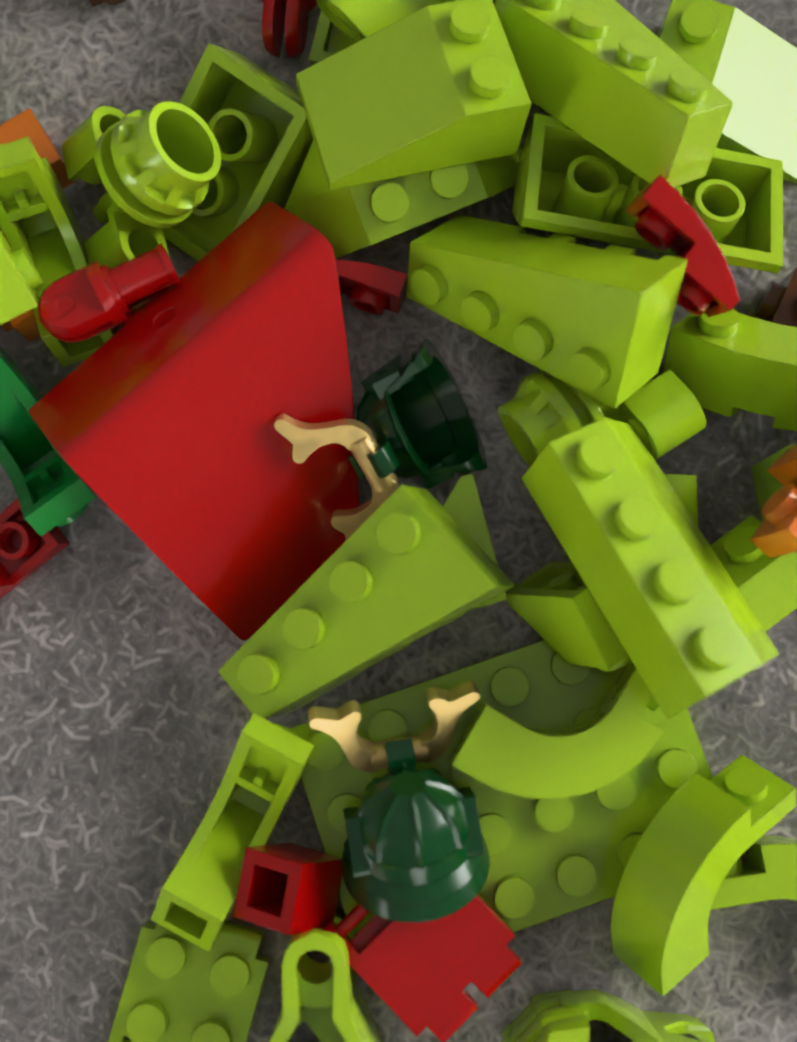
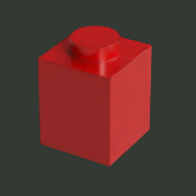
[233,843,342,936]

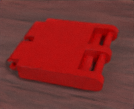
[323,895,522,1042]

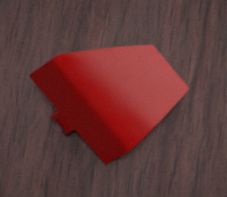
[29,201,359,641]

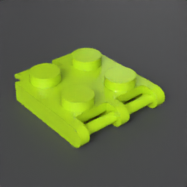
[108,920,270,1042]

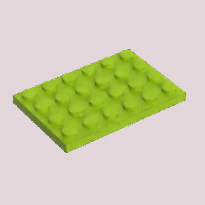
[289,640,713,936]

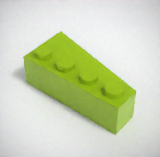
[494,0,734,188]
[218,484,515,720]

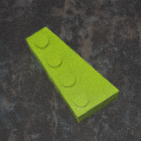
[406,214,688,409]

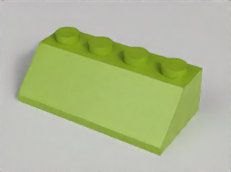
[512,113,783,274]
[521,417,780,719]

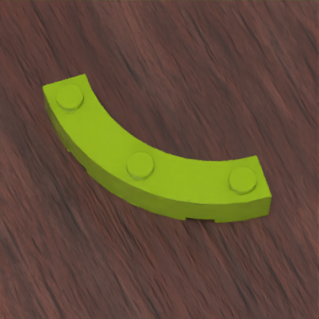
[663,309,797,431]

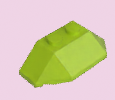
[284,139,521,258]

